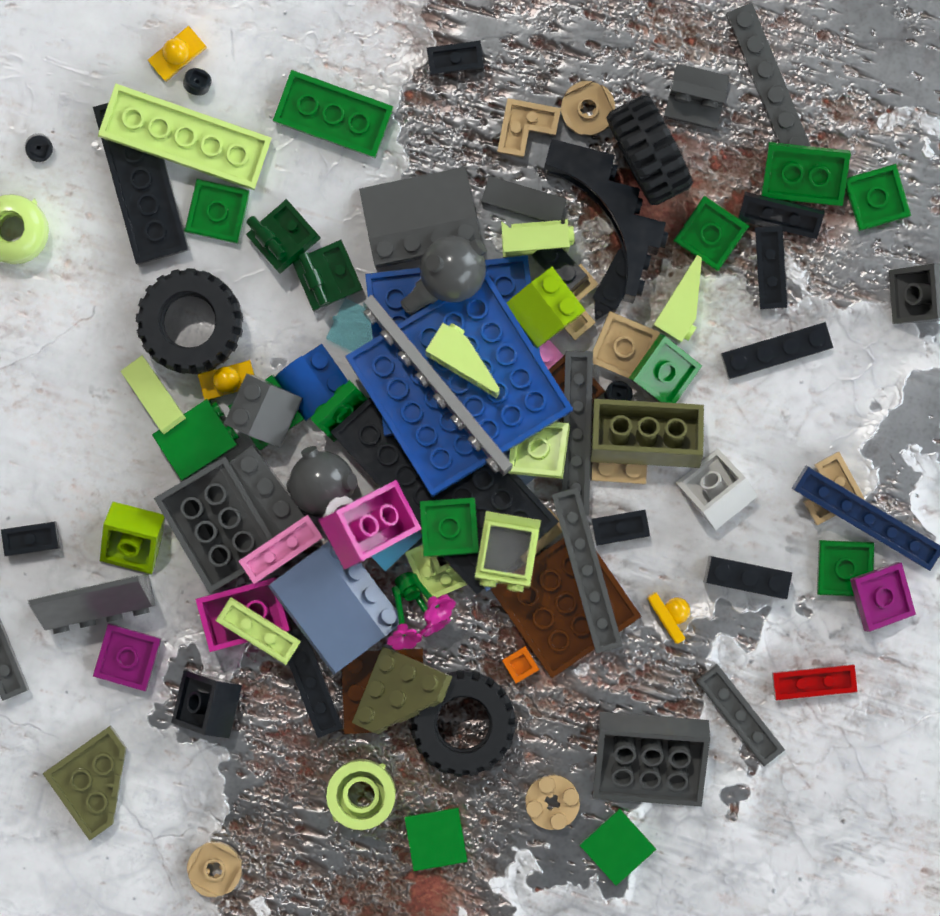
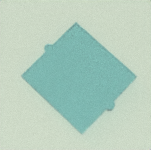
[326,298,373,351]

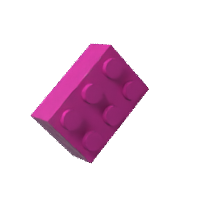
[319,480,421,570]
[195,577,292,652]

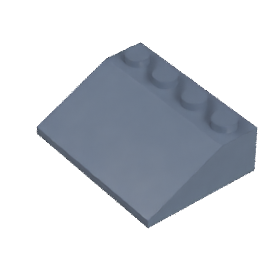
[268,541,399,674]

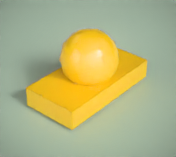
[147,25,207,82]
[197,360,255,400]
[646,592,691,644]

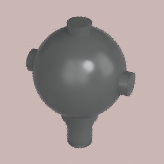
[401,236,487,315]
[286,446,357,519]

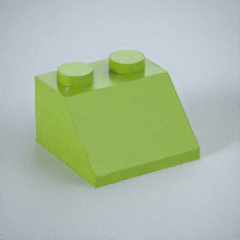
[506,267,585,348]
[100,502,165,574]

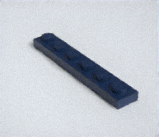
[792,465,940,571]

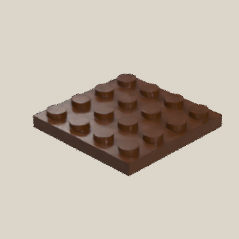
[490,538,642,678]

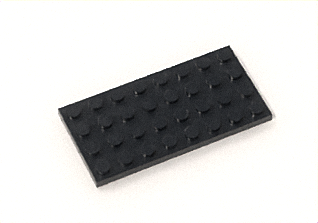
[331,398,559,595]

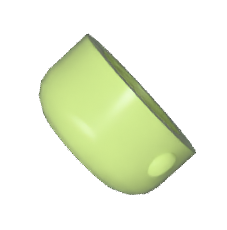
[0,194,49,264]
[326,759,396,830]

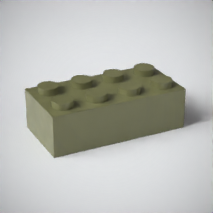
[590,399,704,468]

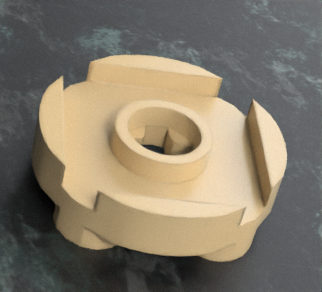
[561,81,615,136]
[525,774,580,830]
[187,841,242,897]

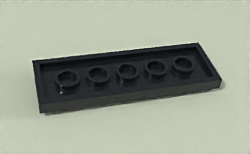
[93,93,189,265]

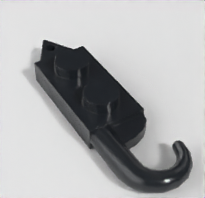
[592,248,626,320]

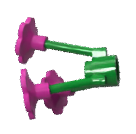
[387,572,456,650]

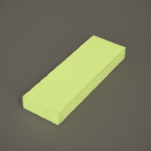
[120,355,186,434]
[216,597,301,665]

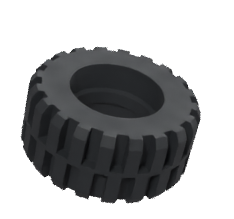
[606,95,693,205]
[136,268,243,375]
[411,670,516,777]

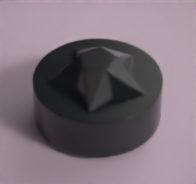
[183,68,212,96]
[25,133,53,162]
[604,381,633,401]

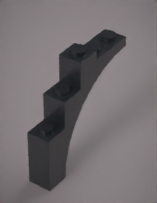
[543,139,669,304]

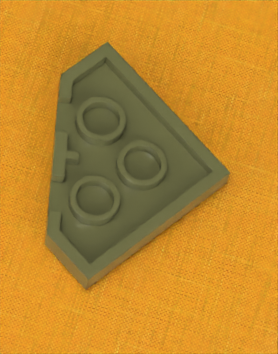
[352,646,453,734]
[43,725,127,841]

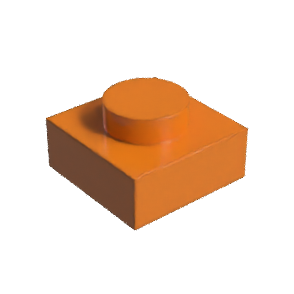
[502,646,539,683]

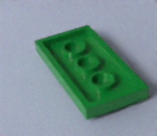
[273,70,394,159]

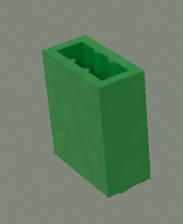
[152,399,240,481]

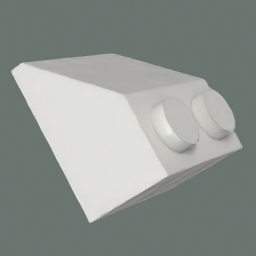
[676,449,758,530]

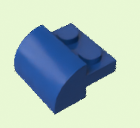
[275,344,348,421]

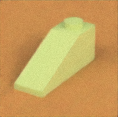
[652,255,702,344]
[425,323,500,398]

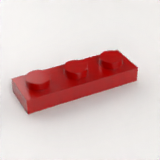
[772,664,858,700]

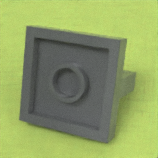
[663,63,729,130]

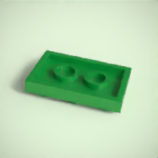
[761,142,851,206]

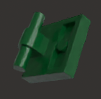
[246,199,321,274]
[292,239,363,312]

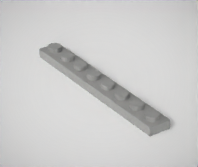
[363,294,513,476]

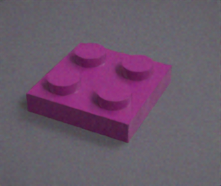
[850,562,916,632]
[93,623,162,691]

